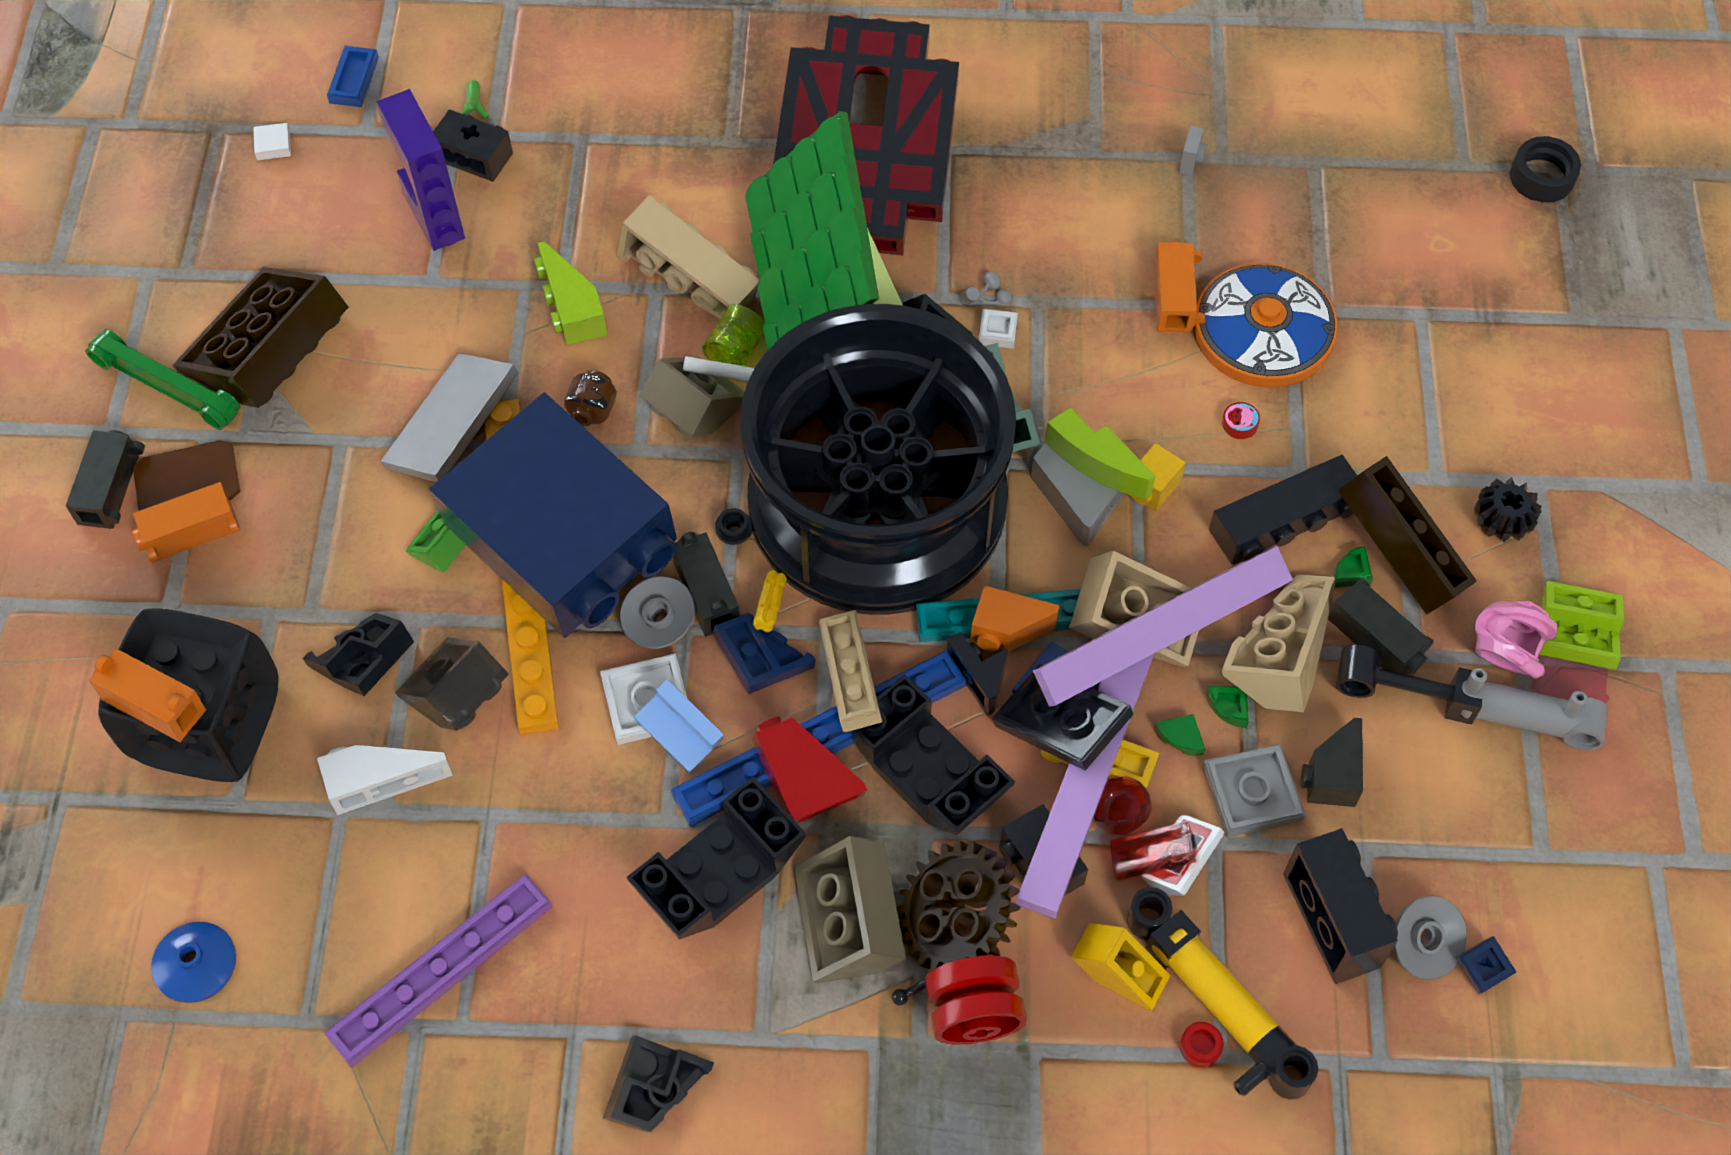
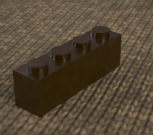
[1338,456,1477,615]

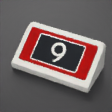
[1142,815,1224,896]

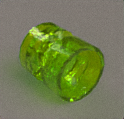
[702,304,765,367]

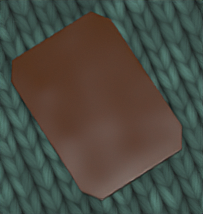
[133,440,241,511]

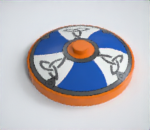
[1194,263,1338,387]

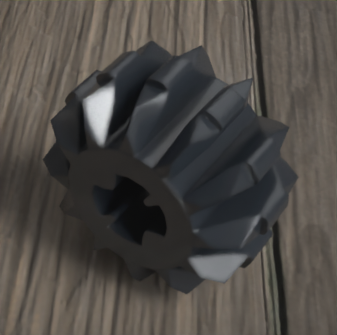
[1474,477,1542,543]

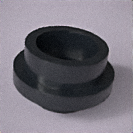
[715,508,753,545]

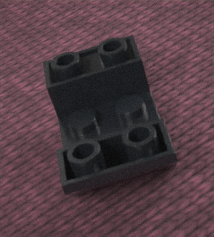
[850,674,1015,835]
[626,777,806,939]

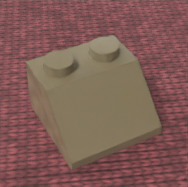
[640,356,744,437]

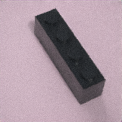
[1209,454,1357,565]

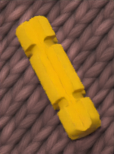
[753,570,787,633]

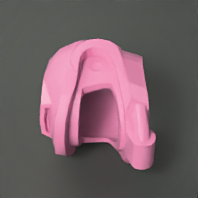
[1475,601,1557,679]

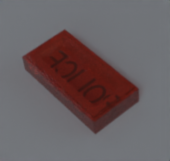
[1109,821,1197,881]

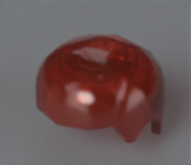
[1093,776,1152,835]

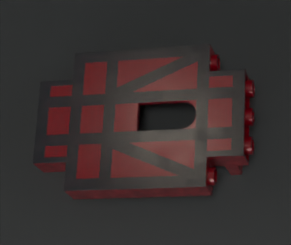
[773,15,959,256]

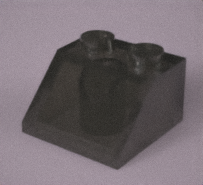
[395,637,509,731]

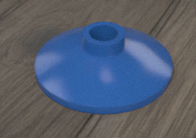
[151,922,236,1003]

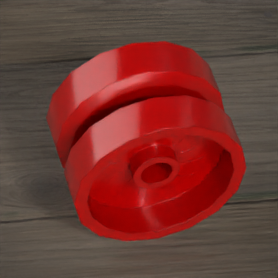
[925,956,1027,1045]

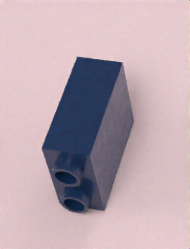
[429,392,677,639]

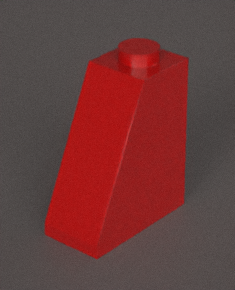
[752,716,867,824]

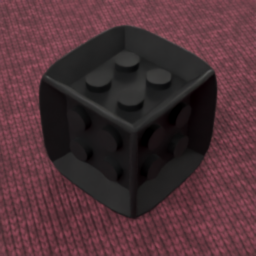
[98,608,279,782]

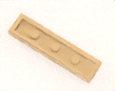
[819,610,882,733]

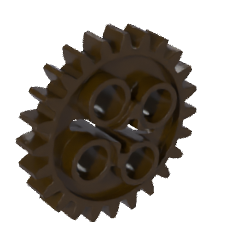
[896,840,1020,971]

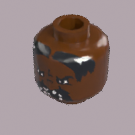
[564,370,617,426]

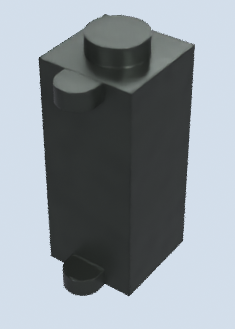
[66,430,145,529]
[673,532,740,637]
[1328,579,1434,675]

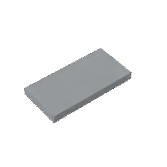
[381,353,518,482]

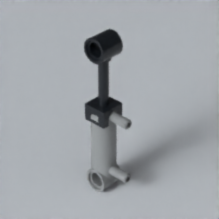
[1336,645,1608,751]

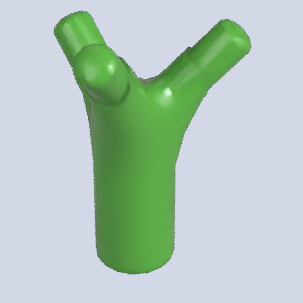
[461,80,489,119]

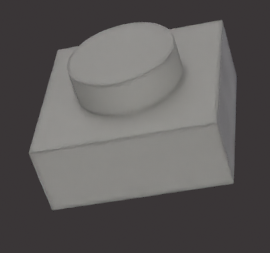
[1179,126,1207,176]

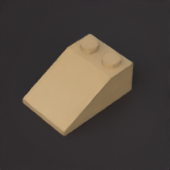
[1069,551,1199,667]

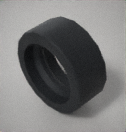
[1510,136,1582,203]

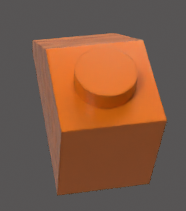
[970,585,1060,652]

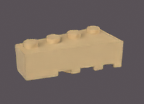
[616,195,759,325]

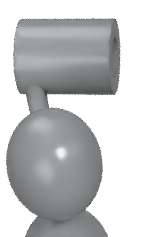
[960,272,1011,305]

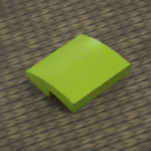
[1538,581,1624,670]

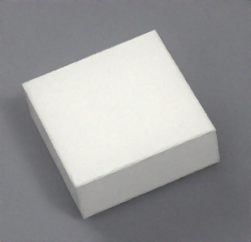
[253,123,291,160]
[979,309,1018,349]

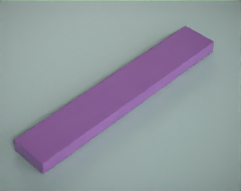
[324,874,552,1068]

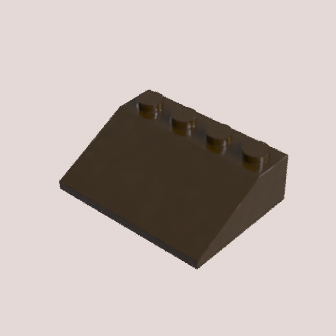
[172,267,349,408]

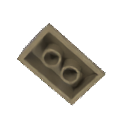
[794,836,906,983]

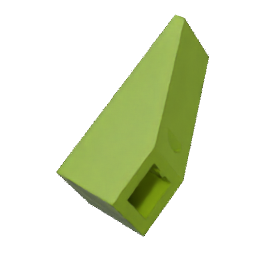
[534,241,608,346]

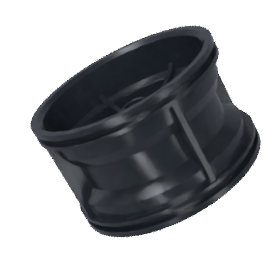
[741,304,1016,615]

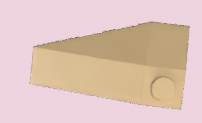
[1222,574,1336,713]

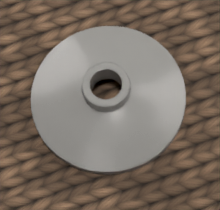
[620,577,695,649]
[1394,896,1467,980]

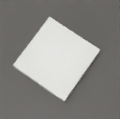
[600,653,687,745]

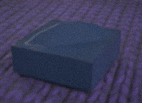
[1455,936,1517,994]

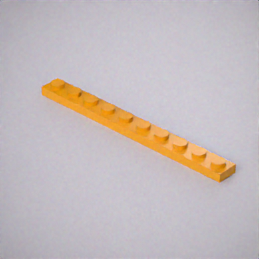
[485,399,559,735]

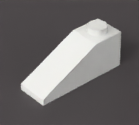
[317,745,453,815]

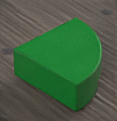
[1333,546,1373,588]
[1206,686,1249,728]
[1154,714,1205,756]

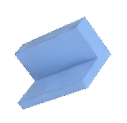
[633,679,724,773]

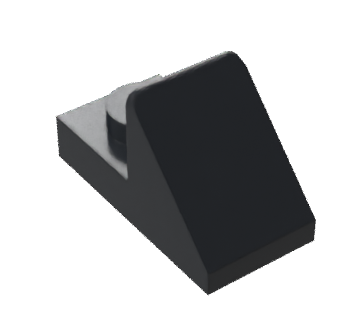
[947,632,1008,716]

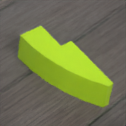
[1045,407,1155,500]

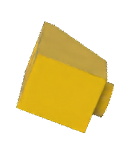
[1071,923,1171,1010]

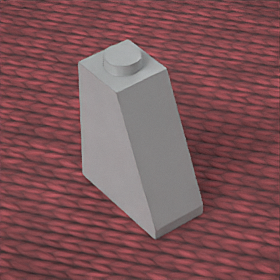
[1030,441,1125,546]

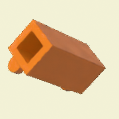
[1154,241,1205,333]
[131,482,240,562]
[89,648,206,742]

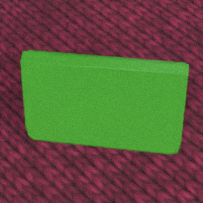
[406,510,466,572]

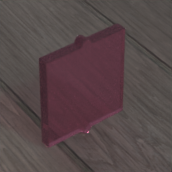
[1531,656,1609,703]

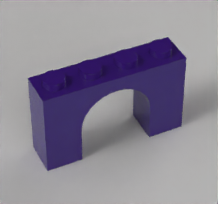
[376,89,465,251]

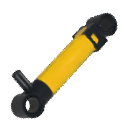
[1127,887,1319,1099]

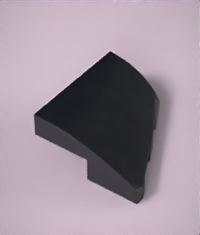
[302,613,414,696]
[603,1035,714,1132]

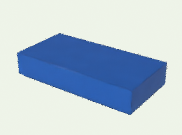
[327,46,379,107]

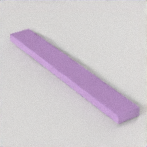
[1033,546,1293,707]
[1016,654,1154,919]

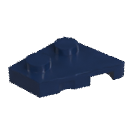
[713,613,816,694]

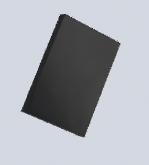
[992,664,1134,771]

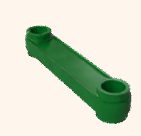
[85,329,241,430]

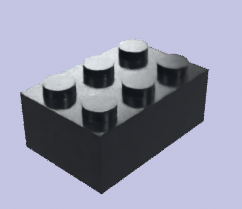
[1283,828,1398,984]

